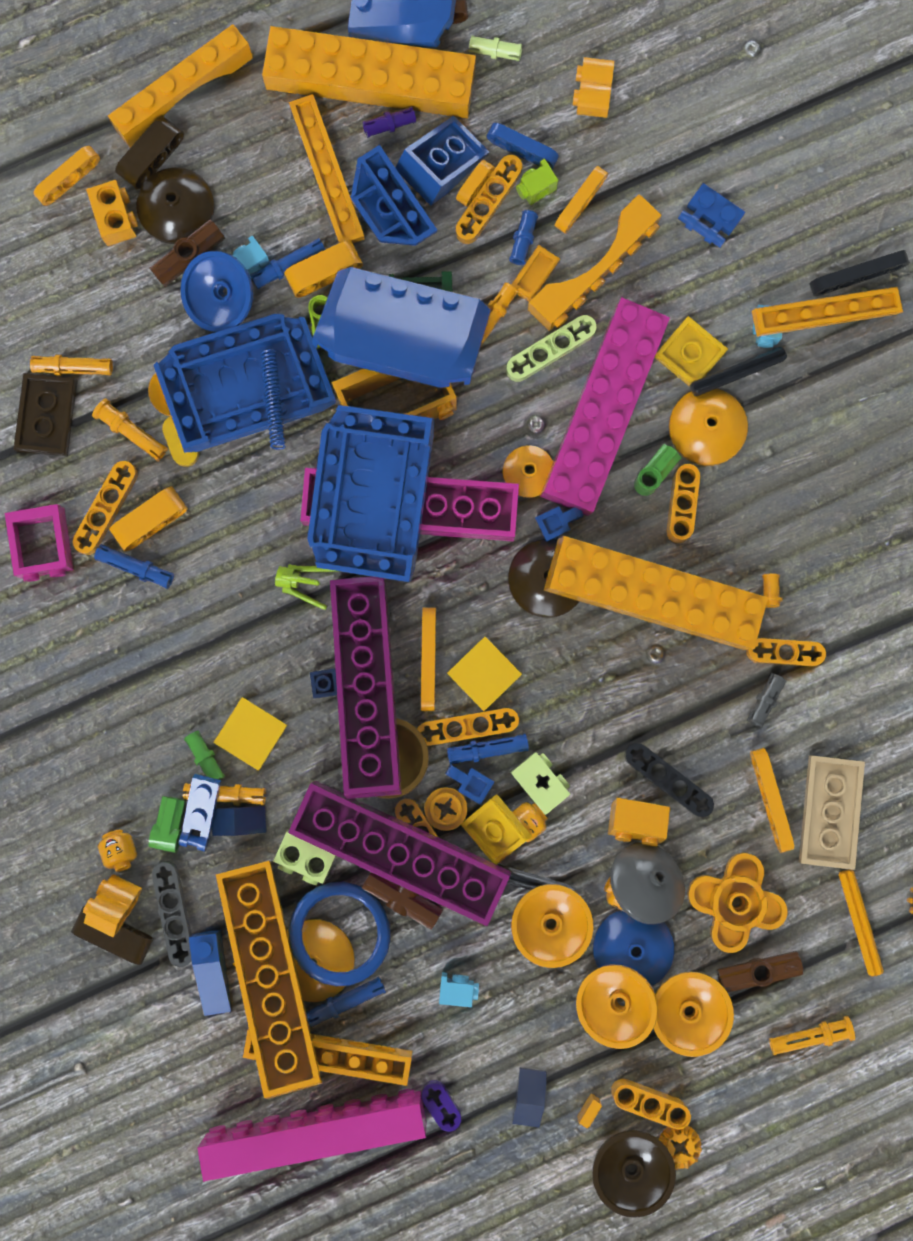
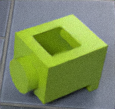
[516,159,558,206]

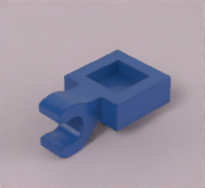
[535,506,584,542]
[445,765,494,805]

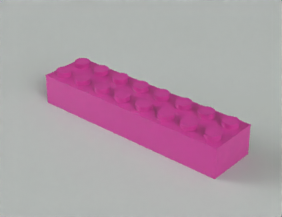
[540,297,670,516]
[300,468,519,542]
[197,1088,427,1182]

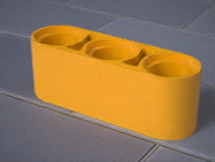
[284,240,363,298]
[666,464,700,543]
[109,486,188,552]
[611,1078,691,1130]

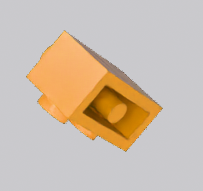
[608,798,670,846]

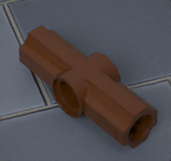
[149,220,225,287]
[362,872,443,930]
[717,951,803,993]

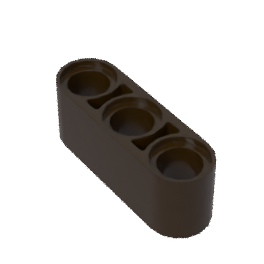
[115,115,184,189]
[71,906,154,965]

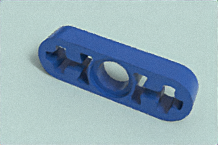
[486,123,559,170]

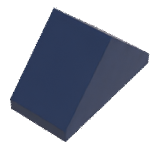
[212,806,267,836]
[512,1067,547,1128]

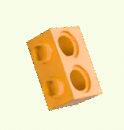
[86,180,138,246]

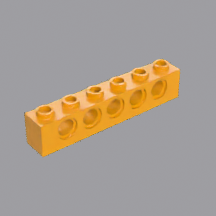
[243,1029,413,1086]

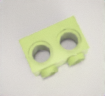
[273,830,336,886]

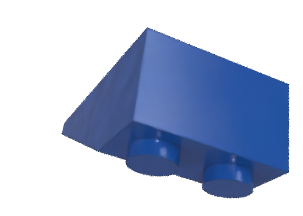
[395,116,489,206]

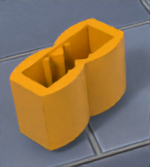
[572,57,615,118]
[83,874,142,937]

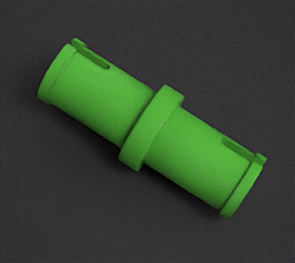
[184,730,225,780]

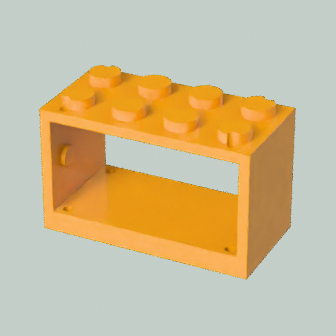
[332,368,457,420]

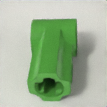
[634,444,682,496]
[148,796,186,853]

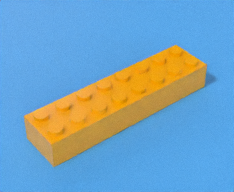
[262,26,476,118]
[544,536,768,650]
[216,861,322,1099]

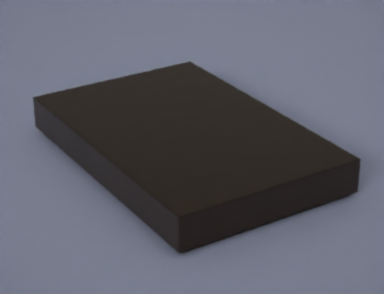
[13,373,78,457]

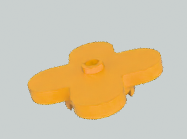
[687,853,788,953]

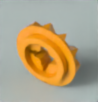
[424,787,467,831]
[659,1126,702,1170]

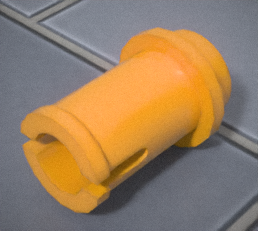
[762,573,783,608]

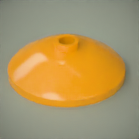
[669,389,748,466]
[511,884,593,968]
[287,919,355,1002]
[576,965,658,1049]
[653,972,734,1057]

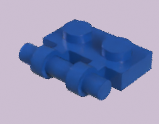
[678,183,746,248]

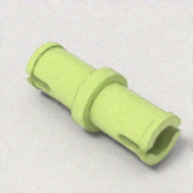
[469,35,522,61]

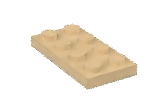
[799,755,865,870]

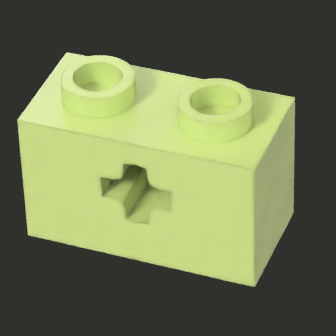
[510,752,571,815]

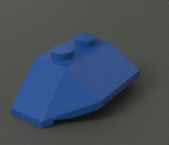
[351,145,438,246]

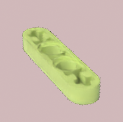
[506,315,596,382]

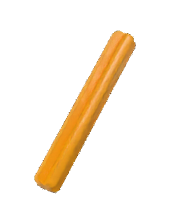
[839,869,884,976]

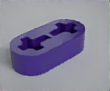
[422,1080,461,1132]

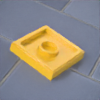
[654,316,728,387]
[447,637,522,712]
[213,697,288,771]
[461,794,532,865]

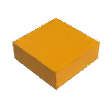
[577,1093,602,1128]

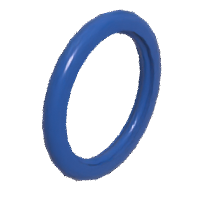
[288,882,391,986]

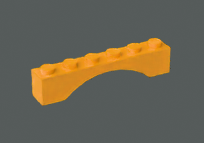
[108,24,253,148]
[528,194,662,331]

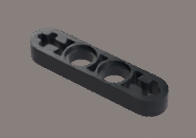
[809,250,910,297]
[624,743,714,817]

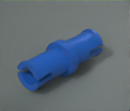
[509,210,538,265]

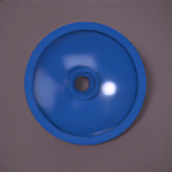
[181,251,253,332]
[593,910,674,987]

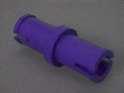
[362,106,416,138]

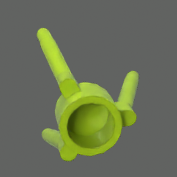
[275,564,340,610]

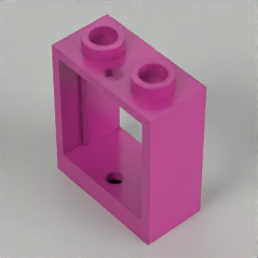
[5,504,74,582]

